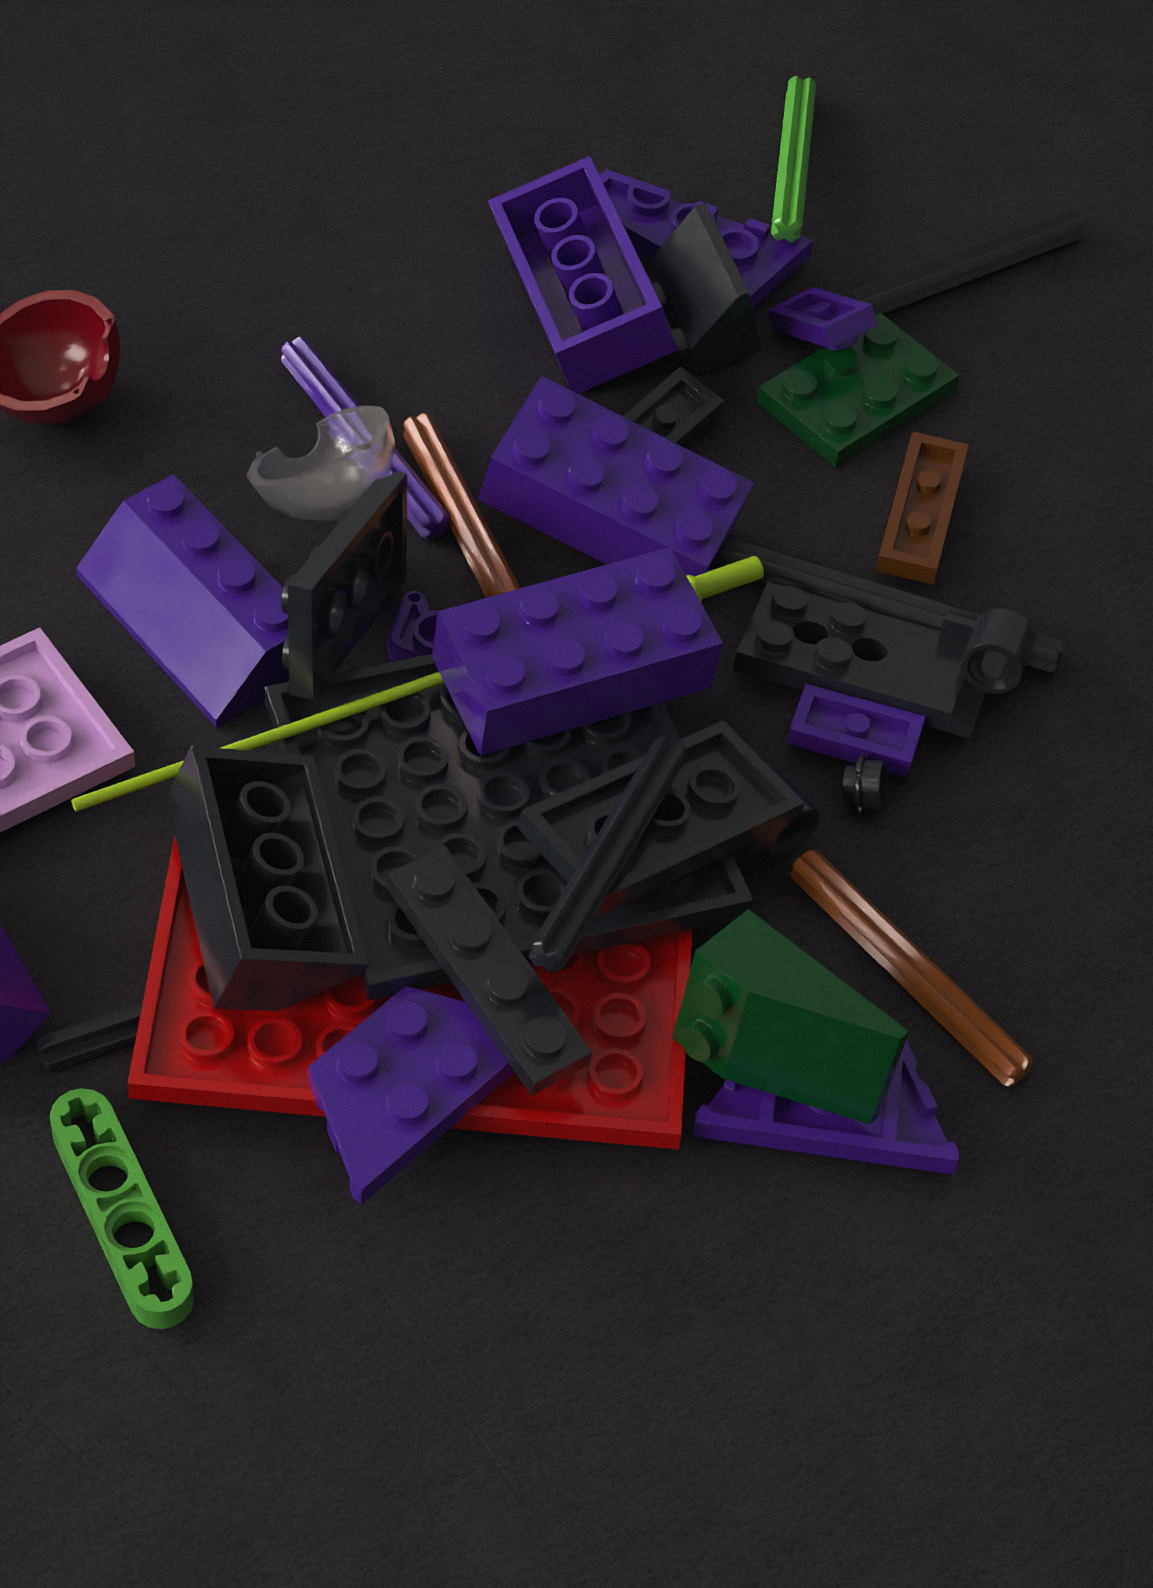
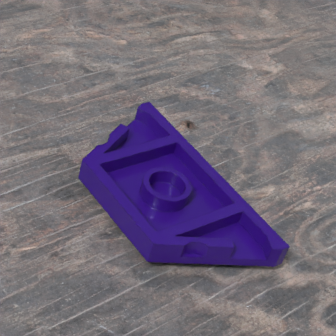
[308,986,514,1205]
[693,1040,959,1175]

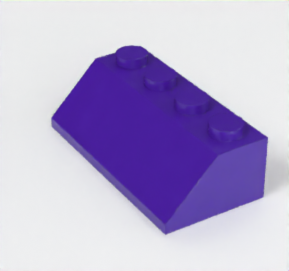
[76,474,289,728]

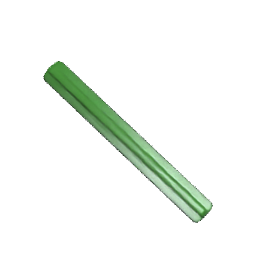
[771,75,816,243]

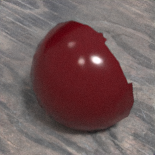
[0,290,120,425]

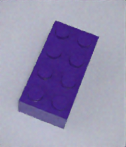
[488,156,678,394]
[478,376,754,576]
[432,547,723,756]

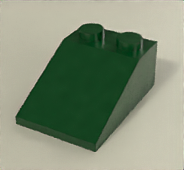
[672,909,909,1124]

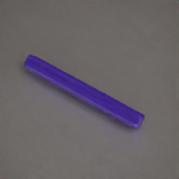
[281,337,449,540]

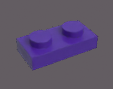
[768,287,878,350]
[787,683,926,778]

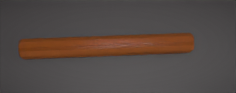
[403,413,521,598]
[790,849,1033,1087]

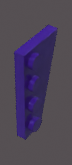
[600,169,813,309]

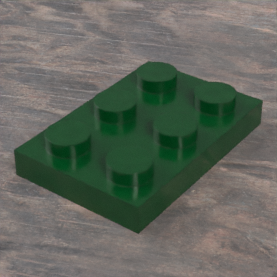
[757,313,959,468]

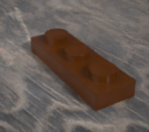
[876,432,969,585]

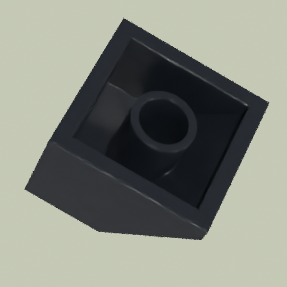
[650,203,761,376]

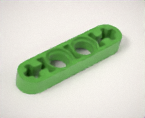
[50,1088,194,1329]

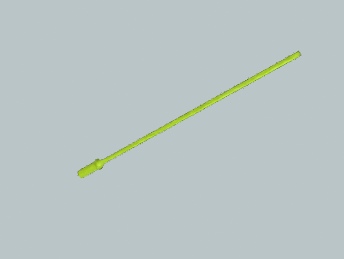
[71,556,764,812]

